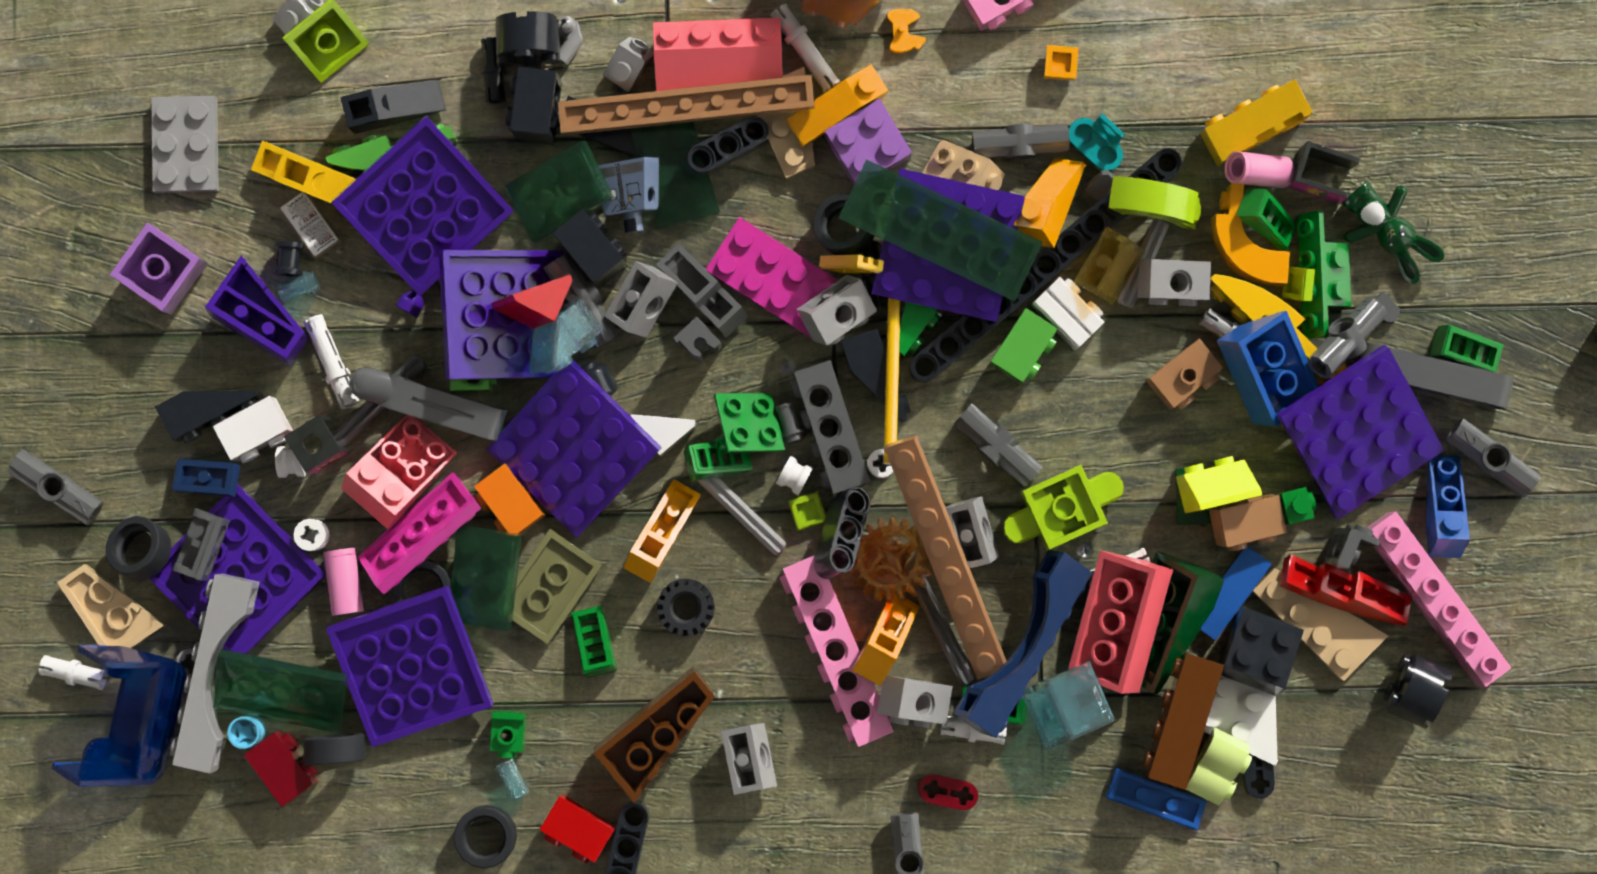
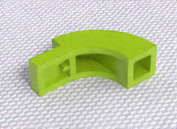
[1108,176,1201,230]

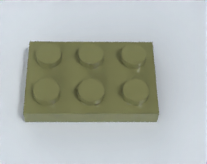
[495,529,603,644]

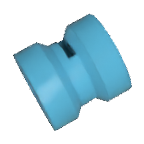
[227,715,266,749]

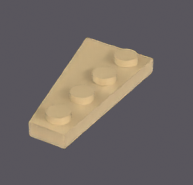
[1252,568,1388,681]

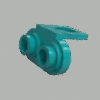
[1068,113,1125,171]

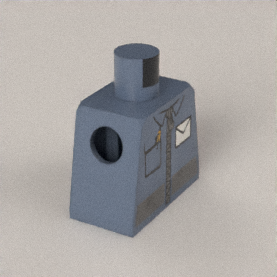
[591,157,659,233]

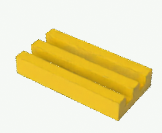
[819,255,884,274]

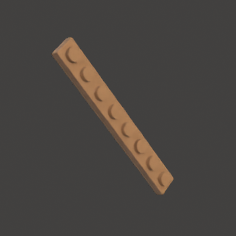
[558,75,815,135]
[884,435,1007,679]

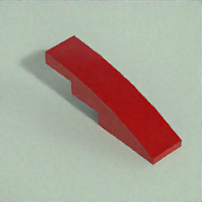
[1279,554,1412,626]

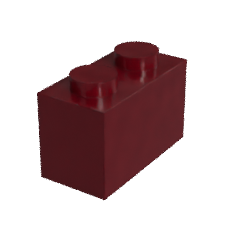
[244,730,319,807]

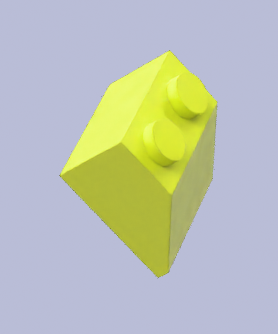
[1176,456,1262,513]

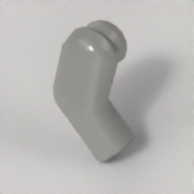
[558,16,583,65]

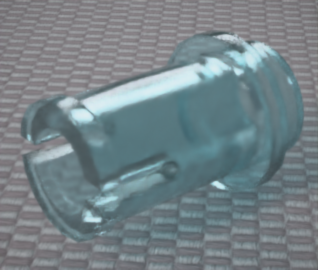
[277,271,320,302]
[495,758,530,801]

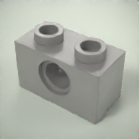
[1138,259,1211,306]
[604,261,678,337]
[797,275,877,346]
[946,496,999,568]
[878,676,953,729]
[721,723,777,795]

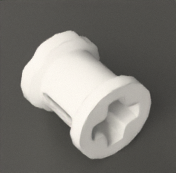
[867,449,894,479]

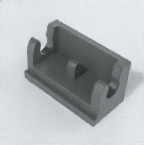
[673,317,723,362]
[173,508,230,581]

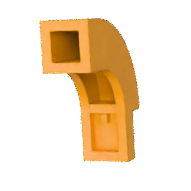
[1211,183,1290,287]

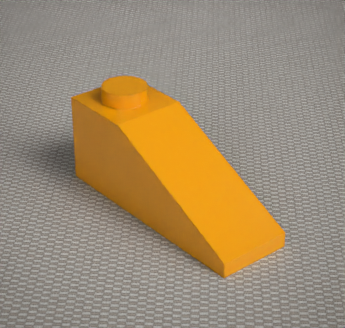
[786,64,888,147]
[1014,158,1086,248]
[623,479,701,583]
[852,591,920,686]

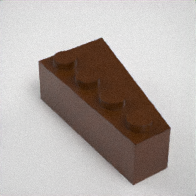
[1142,653,1224,790]
[593,667,715,803]

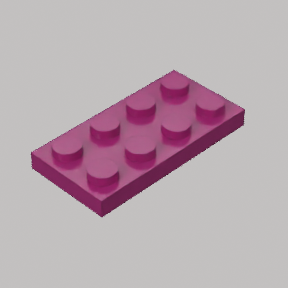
[706,217,838,339]
[357,472,481,594]

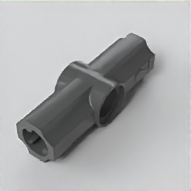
[972,124,1069,160]
[543,252,619,349]
[1307,297,1387,379]
[954,404,1043,488]
[1445,418,1541,498]
[7,449,104,525]
[890,812,924,874]

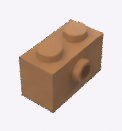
[1146,338,1223,410]
[1209,494,1287,551]

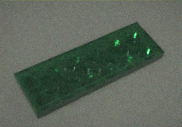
[839,159,1043,301]

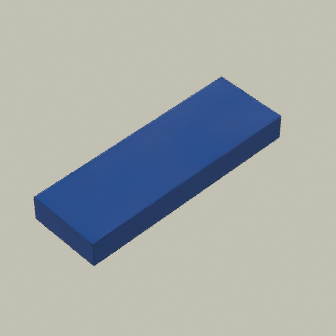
[1200,546,1272,641]
[1105,767,1208,831]

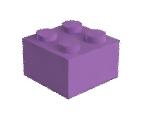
[824,99,912,191]
[110,222,208,315]

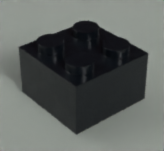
[506,66,562,145]
[553,209,628,290]
[1219,607,1304,696]

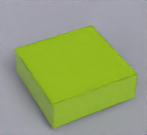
[1282,267,1315,301]
[788,491,826,531]

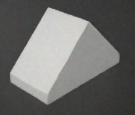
[631,414,696,457]

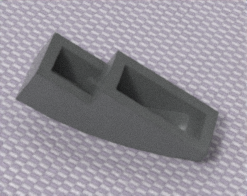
[656,243,749,338]

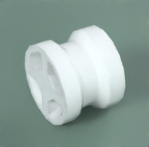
[275,446,306,478]
[776,456,813,496]
[293,519,330,551]

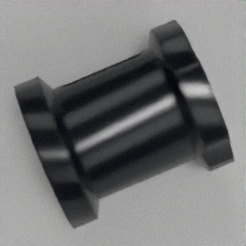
[273,241,304,276]

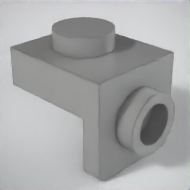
[272,0,324,35]
[603,37,654,92]

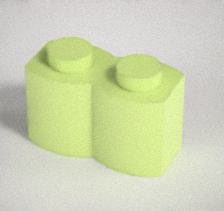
[1186,727,1252,806]

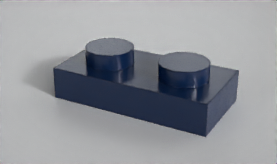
[172,459,240,497]

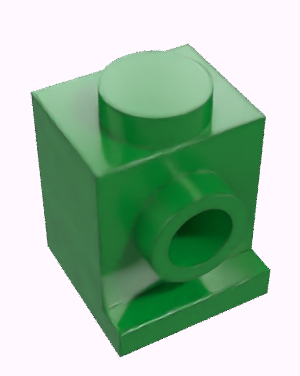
[1274,486,1316,525]
[490,710,527,758]

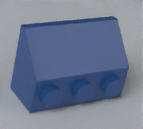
[1217,311,1319,427]

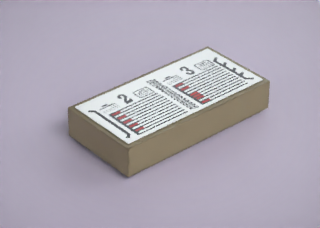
[278,192,342,260]

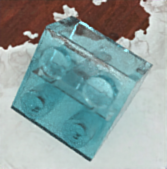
[529,299,603,375]
[1023,661,1116,750]

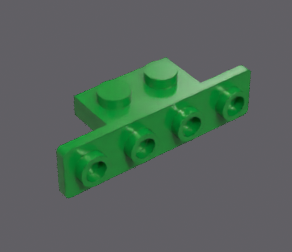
[1297,211,1351,340]

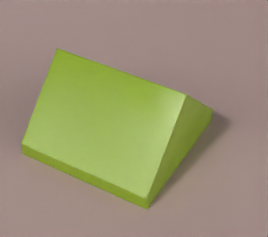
[282,0,370,83]

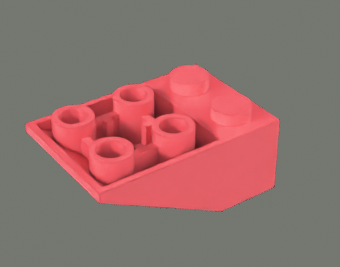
[341,414,457,530]

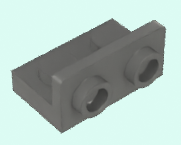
[1321,524,1381,569]

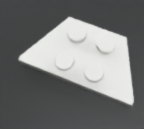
[1162,676,1278,766]

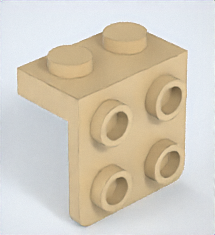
[922,140,1005,190]

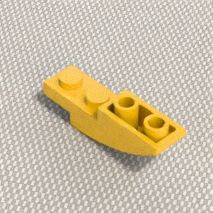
[251,141,356,204]
[1210,274,1317,360]

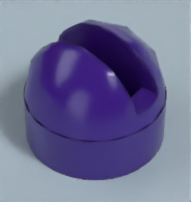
[396,291,424,318]

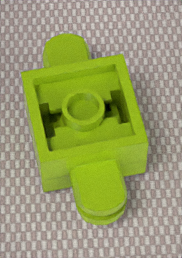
[1003,465,1124,550]

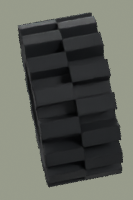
[657,579,715,636]

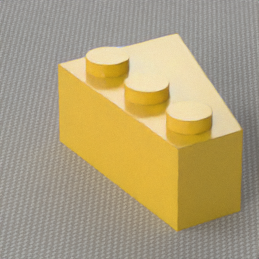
[1200,79,1313,167]

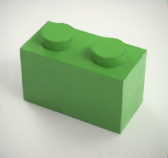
[989,308,1058,385]

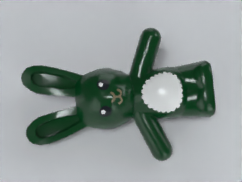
[1342,180,1445,284]

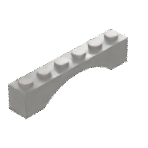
[170,574,260,773]

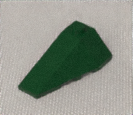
[1141,551,1224,694]

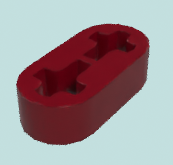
[918,773,978,810]

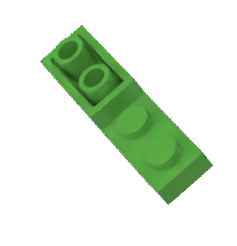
[325,124,458,174]

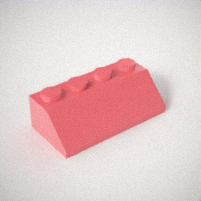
[653,18,783,91]
[1067,551,1173,694]

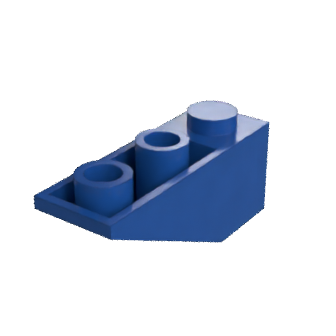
[1426,455,1470,558]

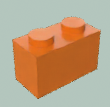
[474,463,546,538]

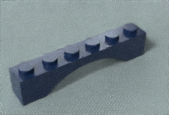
[953,550,1092,738]

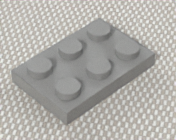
[151,96,219,193]

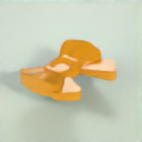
[886,9,926,53]

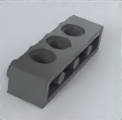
[790,360,870,495]

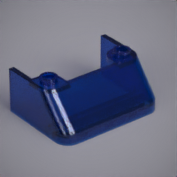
[51,645,186,787]

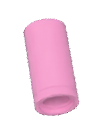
[1225,151,1294,188]
[323,548,364,616]

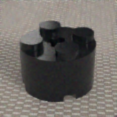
[495,11,560,69]
[1383,654,1452,729]

